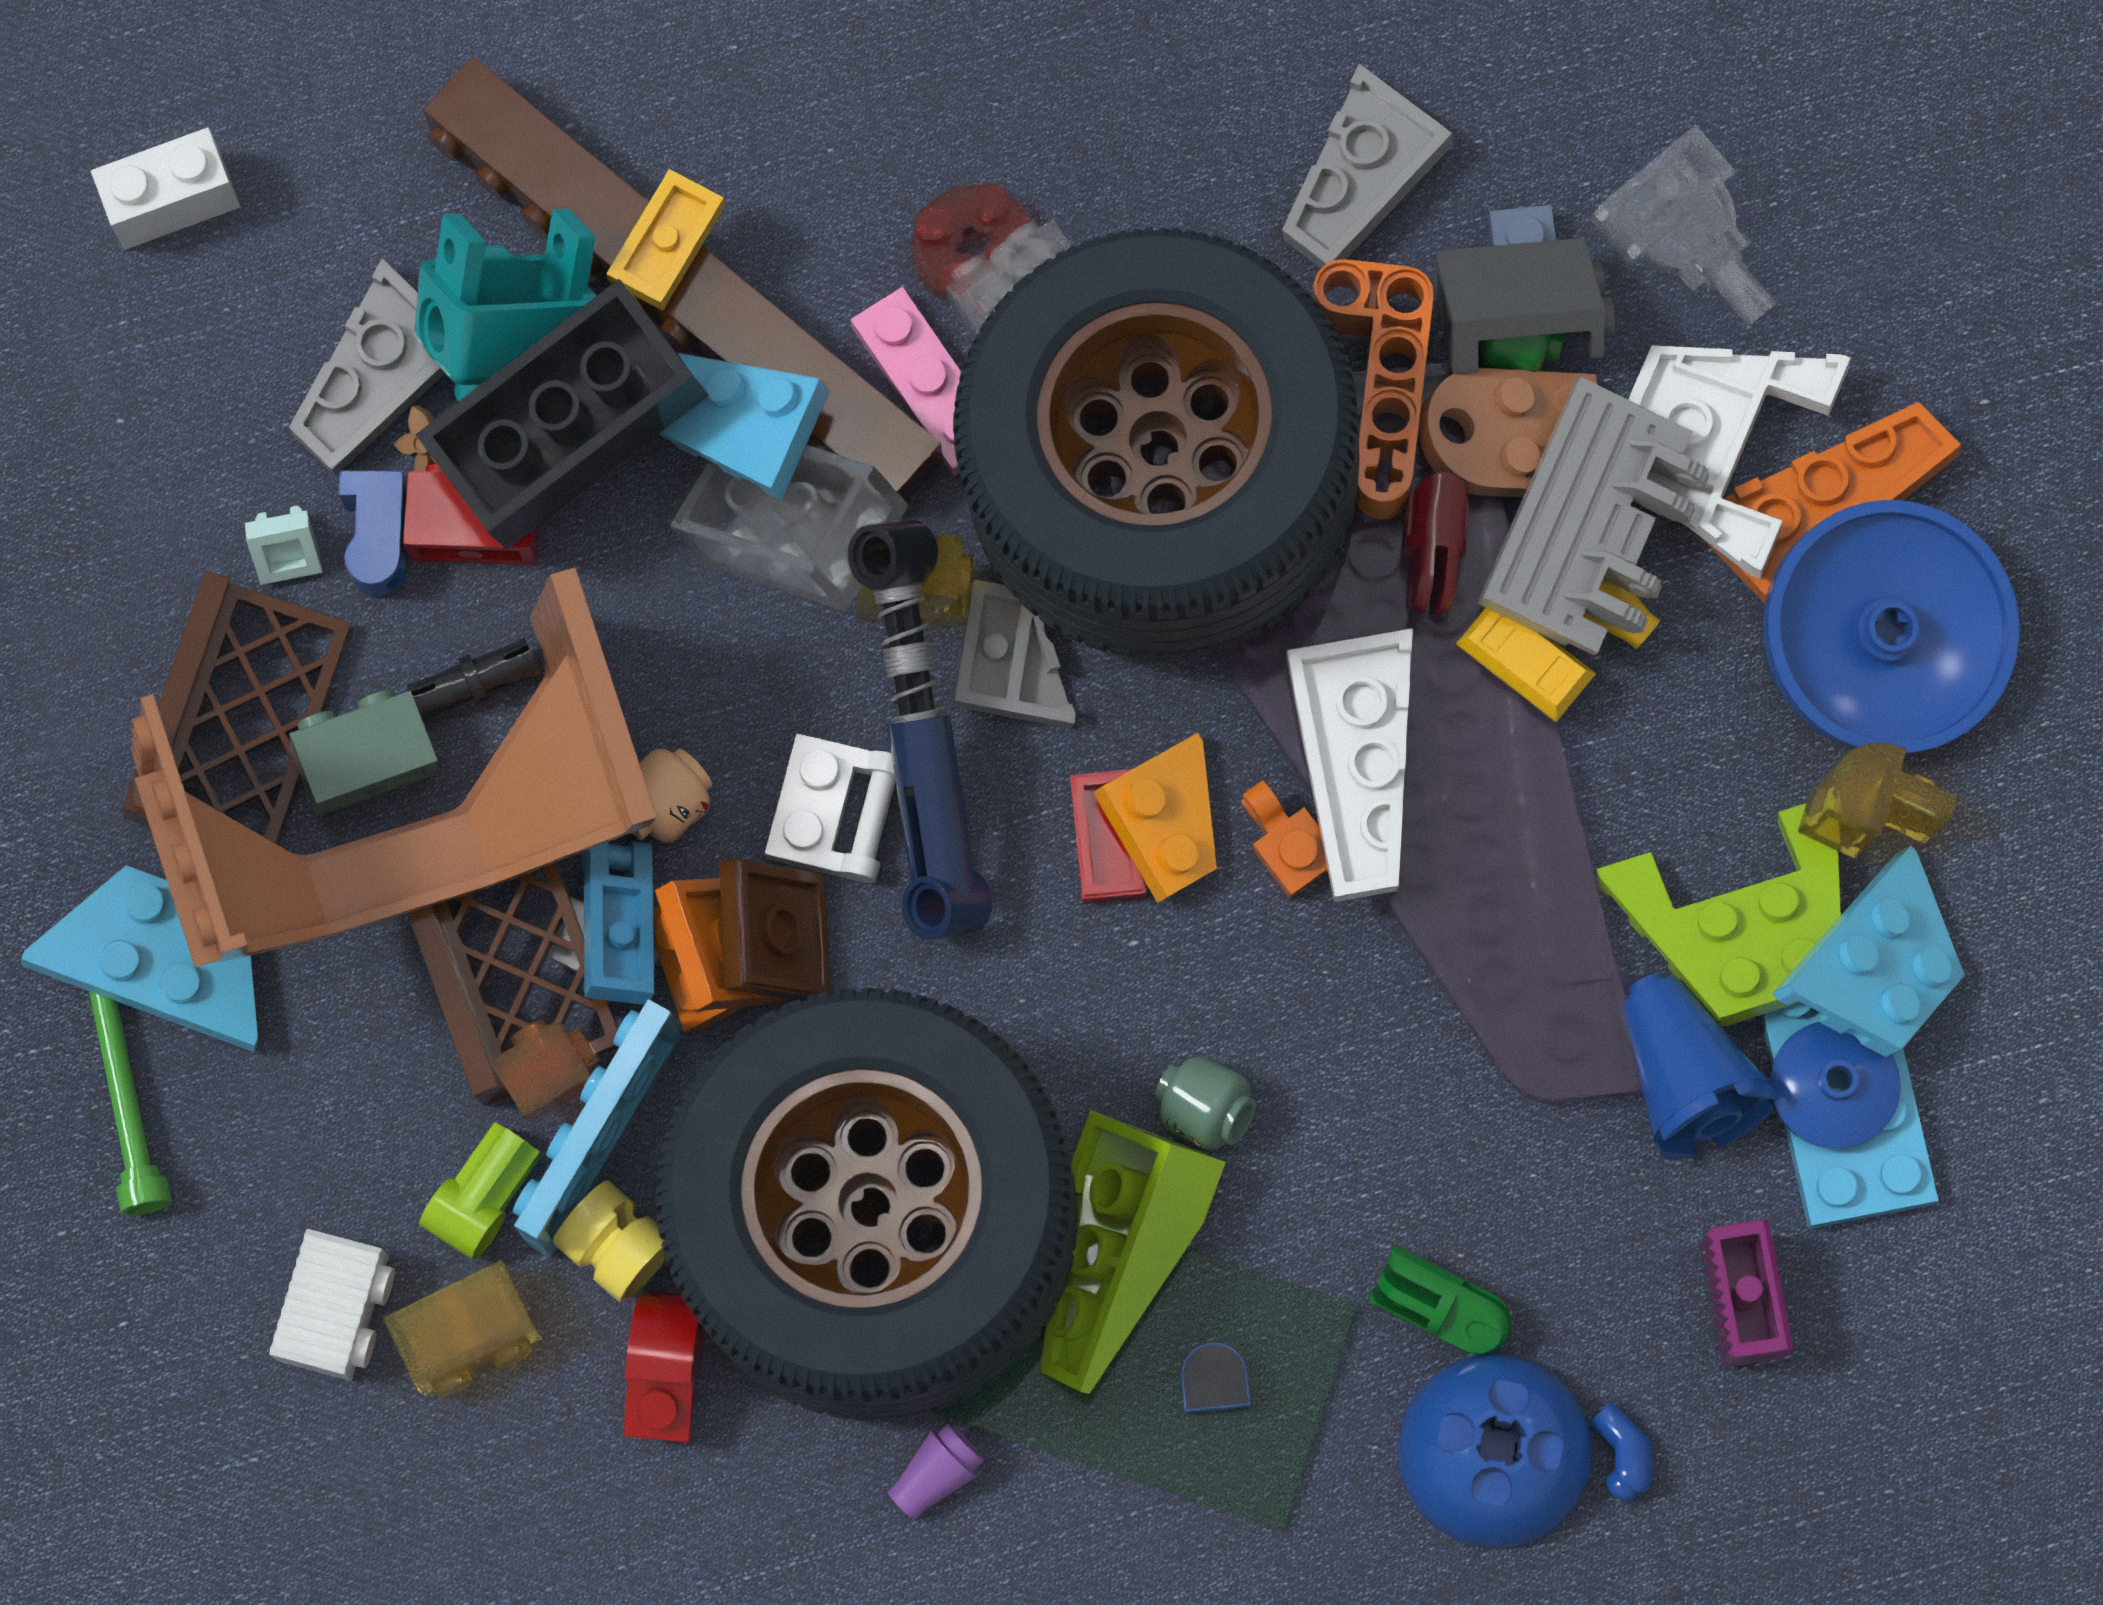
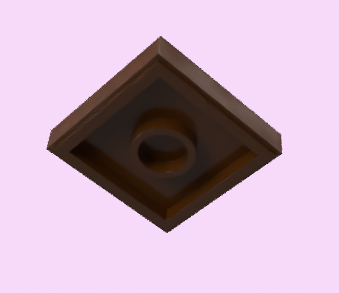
[719,858,831,1001]

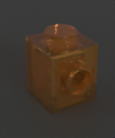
[490,1019,600,1122]

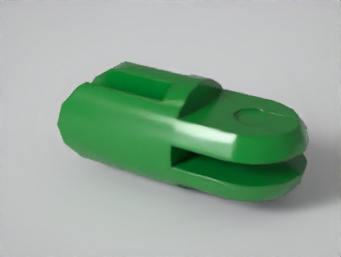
[1367,1245,1512,1356]

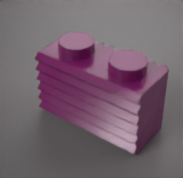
[1698,1219,1794,1367]

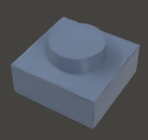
[1488,205,1556,246]

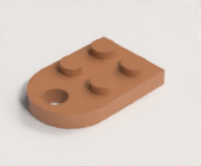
[1418,368,1597,497]

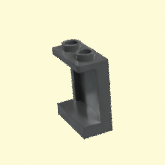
[1435,238,1615,374]

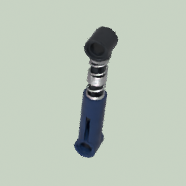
[848,520,992,940]

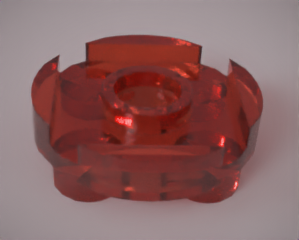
[911,183,1036,311]

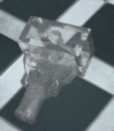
[1589,124,1778,328]
[946,219,1071,339]

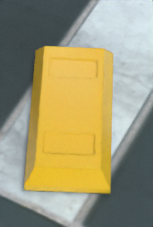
[1456,608,1596,722]

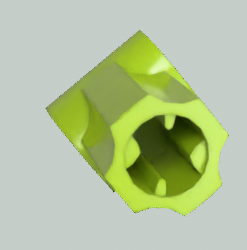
[419,1122,542,1261]

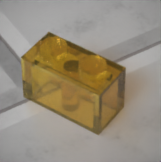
[383,1260,542,1398]

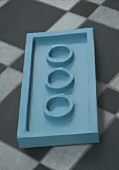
[513,999,681,1258]
[1760,1002,1939,1229]

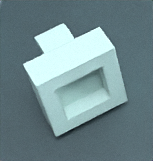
[245,506,322,585]

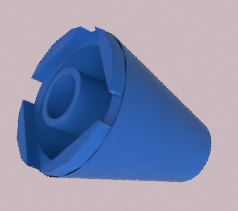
[1622,973,1777,1160]

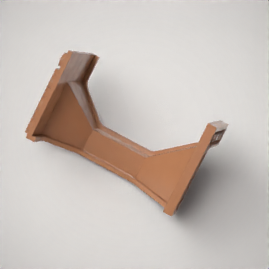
[130,567,657,967]

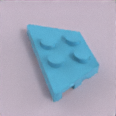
[1772,845,1964,1057]
[21,865,258,1053]

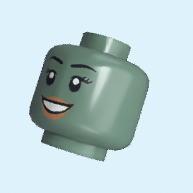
[1155,1055,1256,1151]

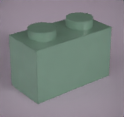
[289,689,438,818]

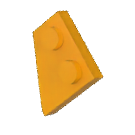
[1093,733,1217,903]

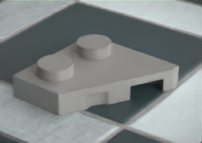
[951,579,1076,729]

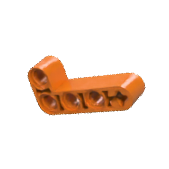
[1313,259,1434,520]

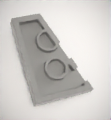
[1282,64,1454,268]
[289,258,445,477]

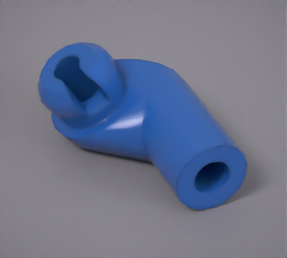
[1589,1401,1653,1502]

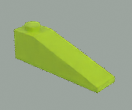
[1040,1110,1226,1394]

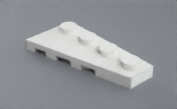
[1286,628,1413,902]

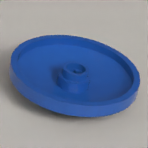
[1763,500,2020,756]

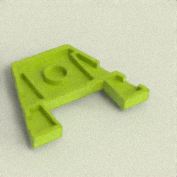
[1596,795,1841,1027]

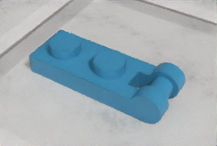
[580,840,654,1005]

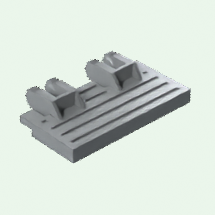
[1477,376,1710,656]

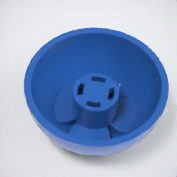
[1398,1353,1593,1549]

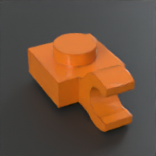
[1240,780,1328,899]

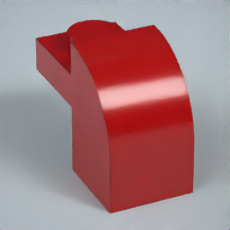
[623,1291,705,1442]

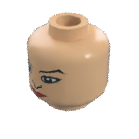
[632,748,712,842]

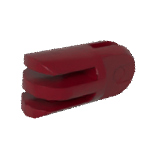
[1403,472,1469,615]

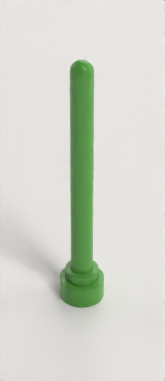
[89,991,172,1216]

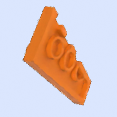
[1702,402,1961,604]

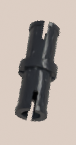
[406,637,540,721]

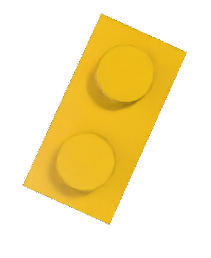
[606,169,726,311]

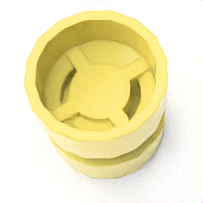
[552,1180,666,1303]

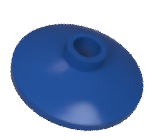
[1770,1022,1901,1149]

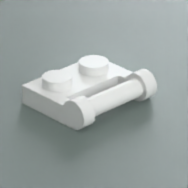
[765,734,896,884]

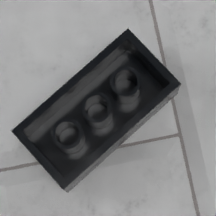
[415,279,709,550]

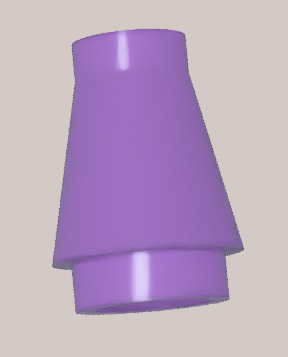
[887,1422,985,1520]

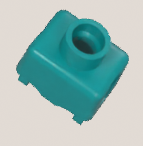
[414,209,597,401]

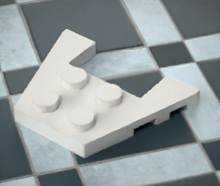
[1628,345,1850,579]

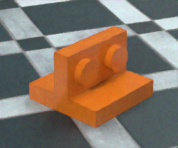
[653,878,788,1032]

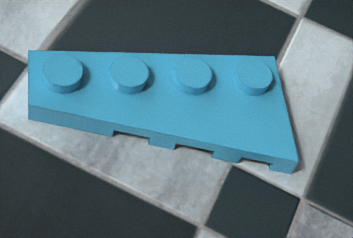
[658,353,830,501]

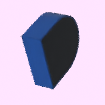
[1181,1343,1250,1414]

